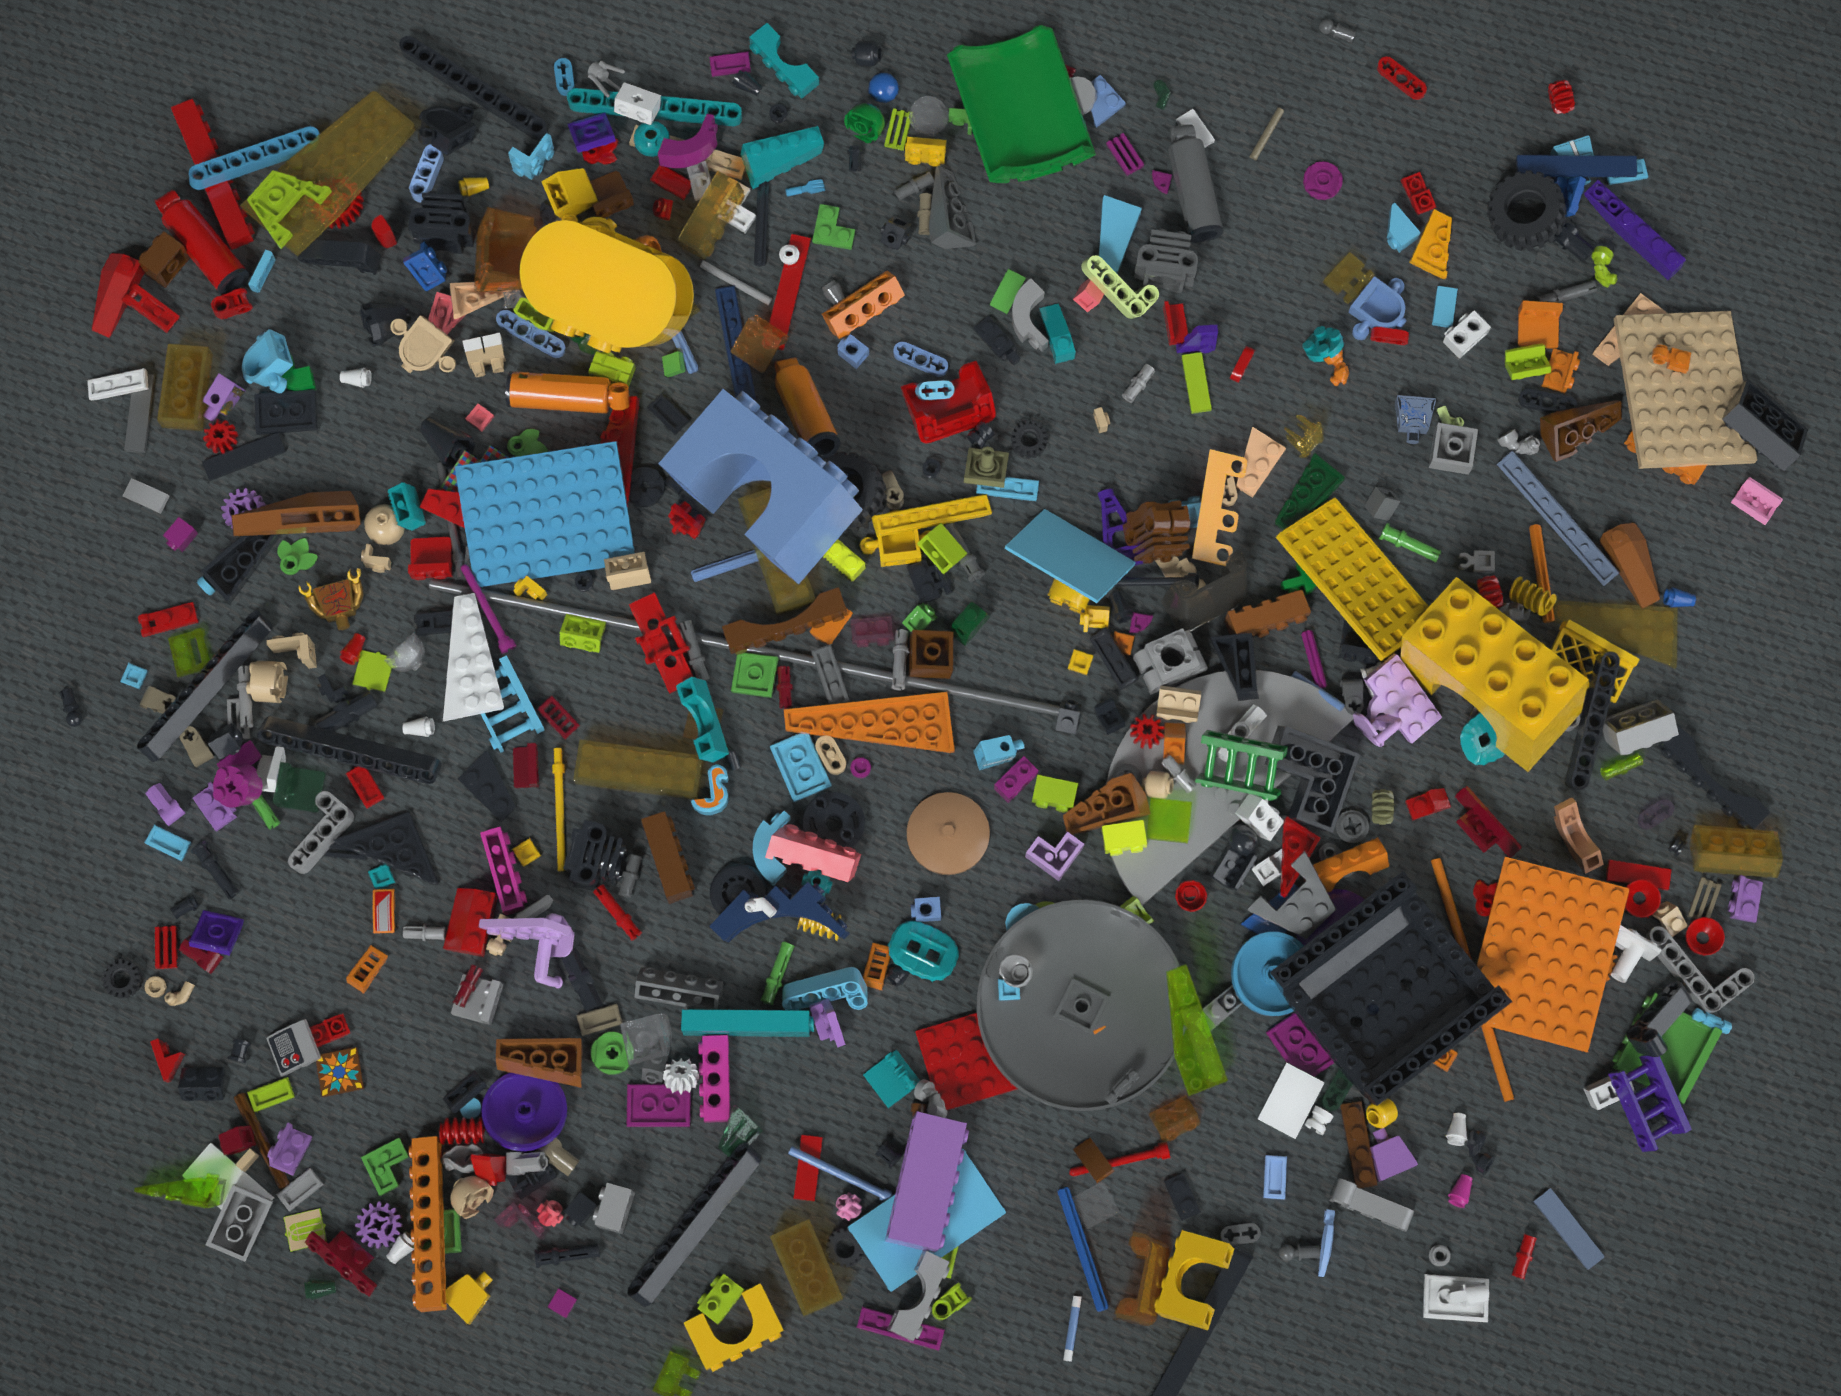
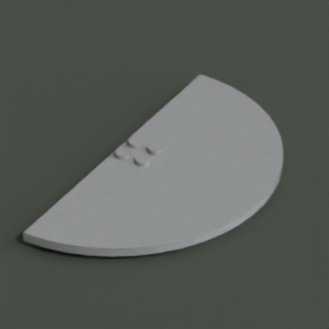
[1106,670,1354,906]

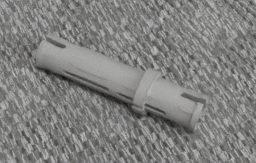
[892,629,909,690]
[237,666,253,728]

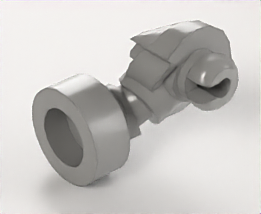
[1497,429,1540,455]
[914,1079,948,1118]

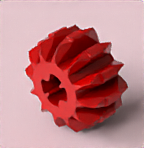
[1548,80,1575,114]
[203,419,238,454]
[1477,575,1504,608]
[1130,714,1165,749]

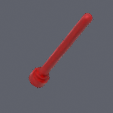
[1069,1142,1170,1176]

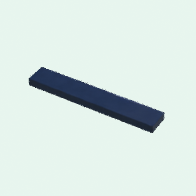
[1516,155,1637,177]
[715,285,756,400]

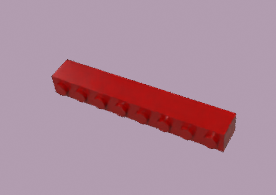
[171,98,255,250]

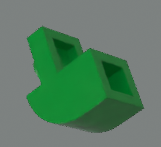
[281,351,316,391]
[1281,563,1317,596]

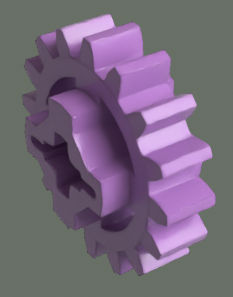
[221,488,266,529]
[355,1202,403,1249]

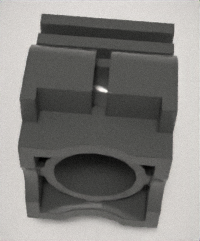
[1134,228,1198,293]

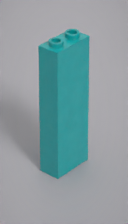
[681,1010,814,1037]

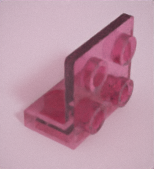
[494,1202,545,1240]

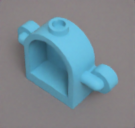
[242,329,293,393]

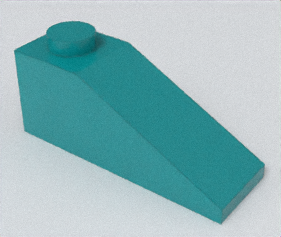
[1039,303,1076,364]

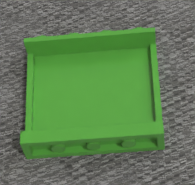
[1612,993,1722,1105]

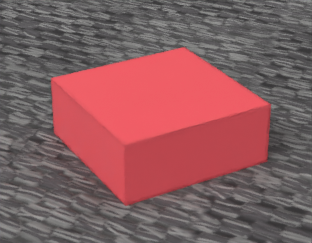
[465,404,494,432]

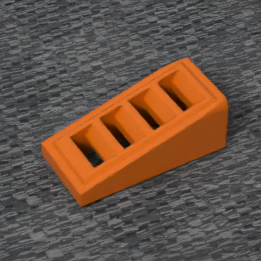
[863,943,891,990]
[346,945,388,993]

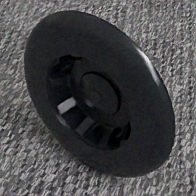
[710,863,768,914]

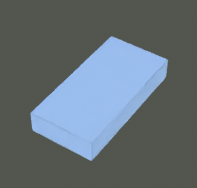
[1263,1155,1287,1199]

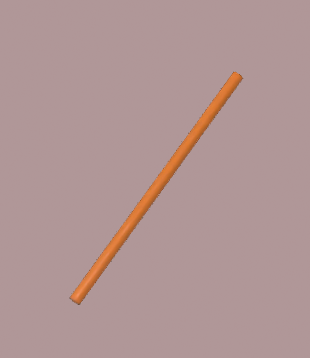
[1431,858,1514,1102]

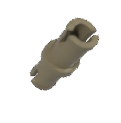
[917,193,932,235]

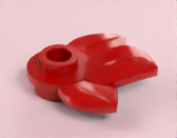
[582,138,619,164]
[1473,880,1498,916]

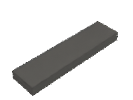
[124,374,155,453]

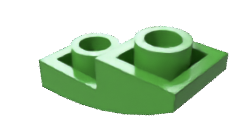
[990,269,1026,314]

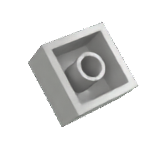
[1429,423,1478,475]
[593,1183,635,1234]

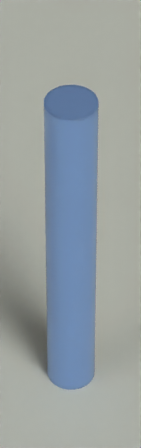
[1291,671,1345,711]

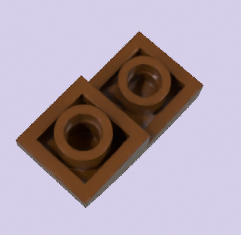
[1073,1138,1114,1183]

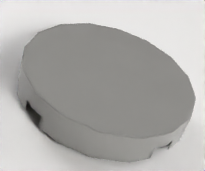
[1070,76,1097,115]

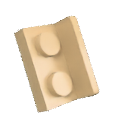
[1156,686,1201,723]

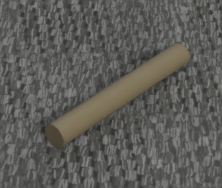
[1249,108,1284,160]

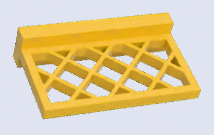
[1550,619,1640,703]

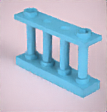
[481,655,545,753]

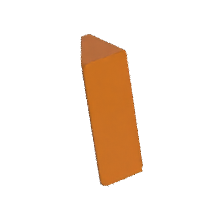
[810,608,853,645]

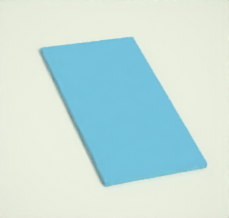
[848,1149,1006,1292]

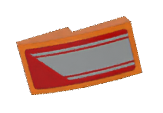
[373,888,395,933]

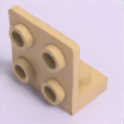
[604,552,651,590]
[266,633,317,669]

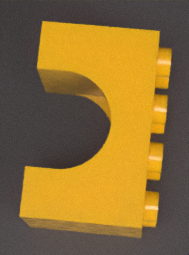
[1401,577,1589,772]

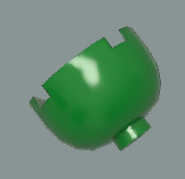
[844,103,885,143]

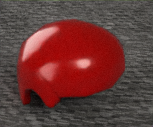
[1175,880,1207,912]

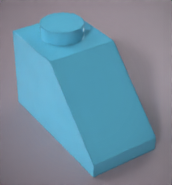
[1387,203,1420,253]

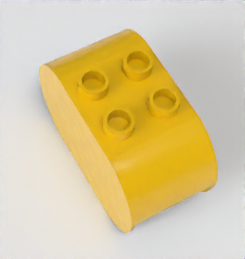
[520,220,694,353]

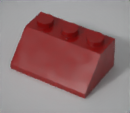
[443,888,498,957]

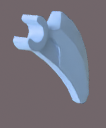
[1318,1209,1335,1277]

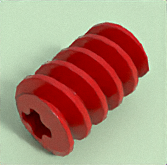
[439,1117,485,1145]

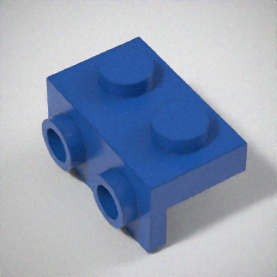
[1554,176,1586,217]

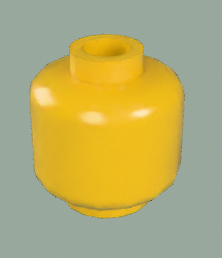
[1366,1098,1398,1128]

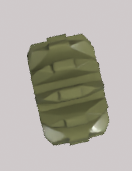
[1371,789,1394,825]

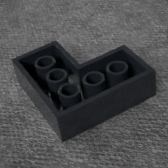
[1264,725,1360,833]

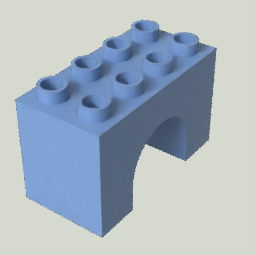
[658,389,863,584]

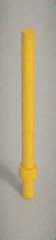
[552,748,566,871]

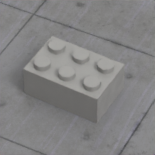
[1603,699,1679,755]
[206,1184,273,1262]

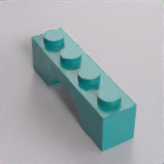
[749,23,819,99]
[676,677,729,763]

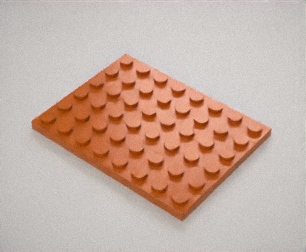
[1477,856,1629,1052]

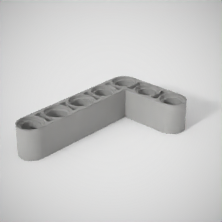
[1646,926,1755,1014]

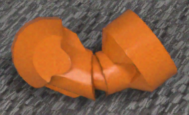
[1323,350,1349,386]

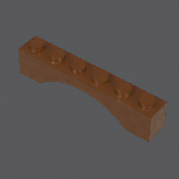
[722,587,848,655]

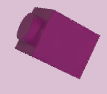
[163,517,198,552]

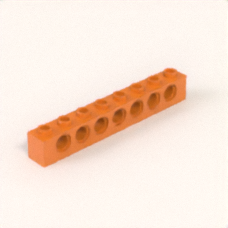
[409,1136,447,1312]

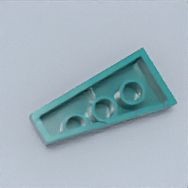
[740,126,824,189]

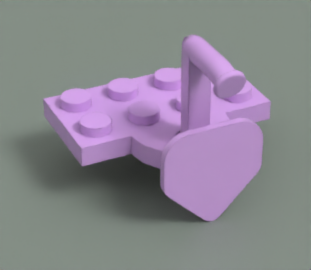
[1353,654,1442,747]
[479,913,574,988]

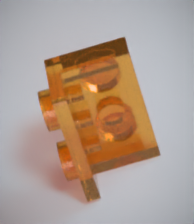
[1149,1095,1200,1142]

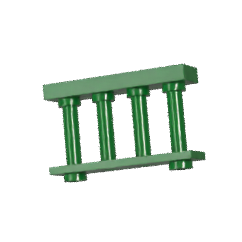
[1195,730,1288,801]

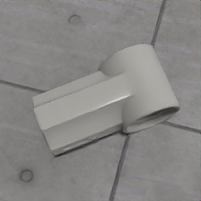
[506,1152,548,1175]

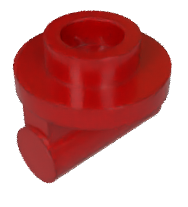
[653,198,673,221]

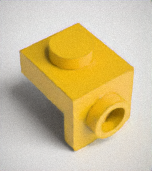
[1080,605,1110,632]

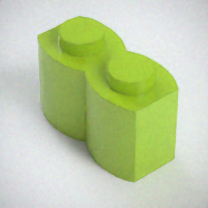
[514,298,554,332]

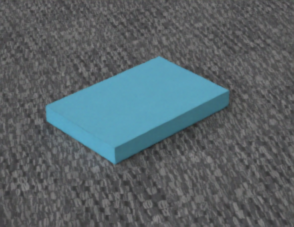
[770,733,832,802]

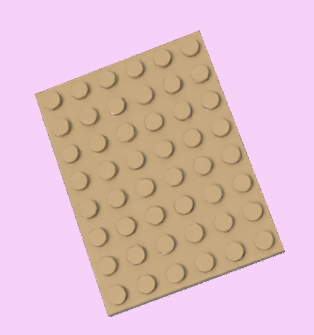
[1614,311,1757,469]

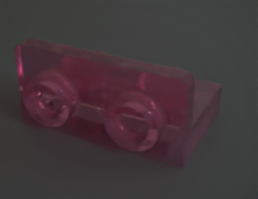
[851,616,893,647]

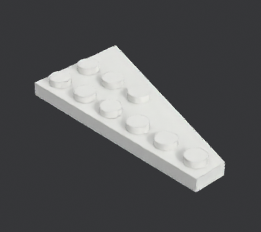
[443,593,504,721]

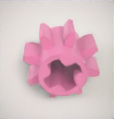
[836,1192,862,1221]

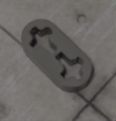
[1220,1223,1261,1246]

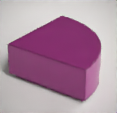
[1152,170,1172,194]
[1129,612,1153,633]

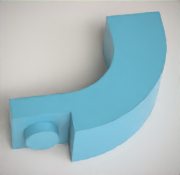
[753,811,791,887]

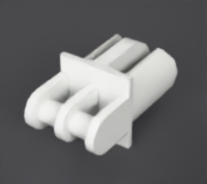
[1446,1283,1489,1308]

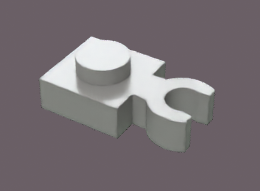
[1459,551,1495,573]

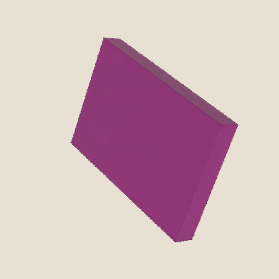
[1266,1013,1334,1077]
[626,1084,691,1127]

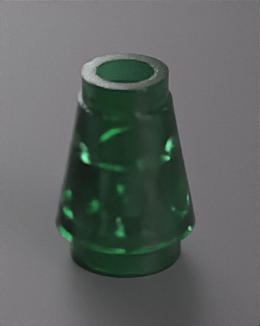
[304,1279,336,1301]

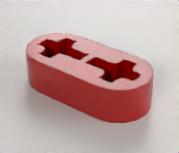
[1370,327,1409,345]
[1230,346,1255,383]

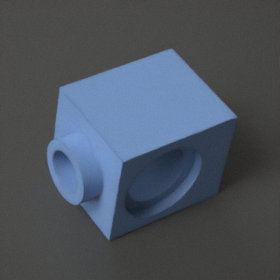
[837,334,869,369]
[911,897,941,922]

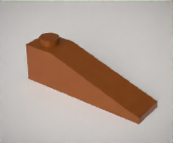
[1600,523,1660,609]
[1063,773,1151,835]

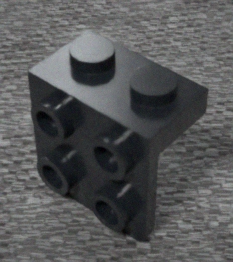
[1338,620,1381,665]

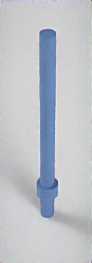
[788,1146,894,1202]

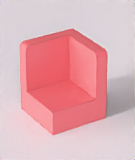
[1073,279,1104,312]

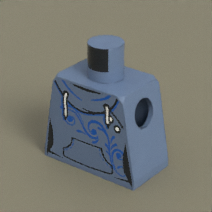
[1395,395,1436,444]

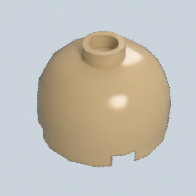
[364,504,405,545]
[450,1176,494,1219]

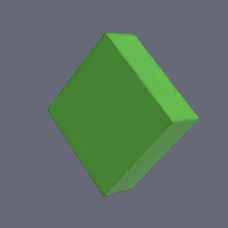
[662,351,685,377]

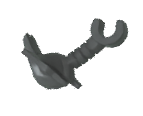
[1499,602,1531,621]

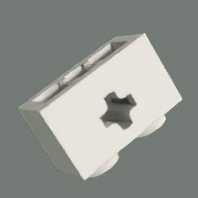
[614,82,661,125]

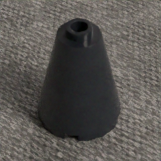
[420,417,475,470]

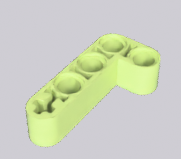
[1081,255,1159,319]

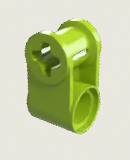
[931,1282,972,1320]

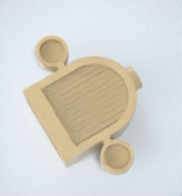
[390,316,456,373]

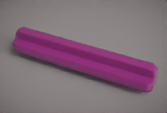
[1302,630,1327,689]

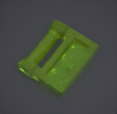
[168,628,210,678]

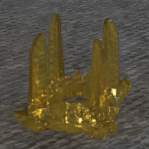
[1284,415,1324,458]

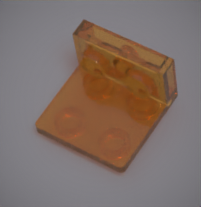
[731,315,790,373]

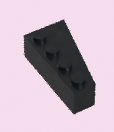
[200,534,279,605]

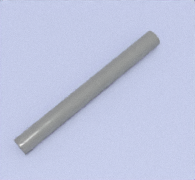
[700,261,772,305]

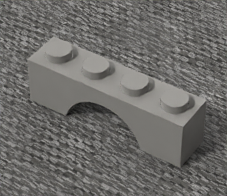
[887,1251,950,1341]

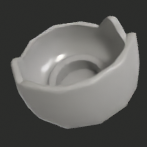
[999,954,1033,988]

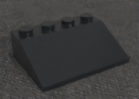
[1722,379,1808,471]

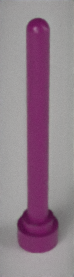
[461,564,516,654]

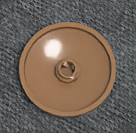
[907,792,990,875]

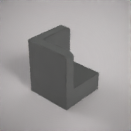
[1365,487,1400,521]

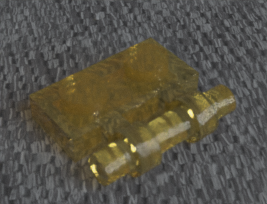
[1323,252,1375,304]

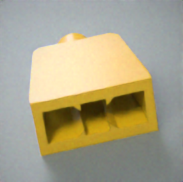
[446,1271,493,1325]

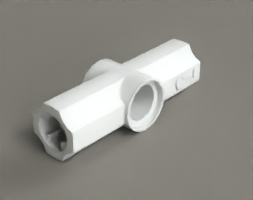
[1216,704,1267,762]

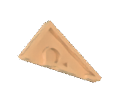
[450,280,519,319]

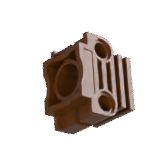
[1122,501,1190,564]

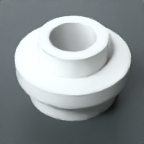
[779,245,799,265]

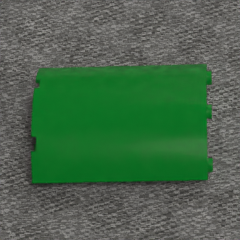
[947,25,1096,183]

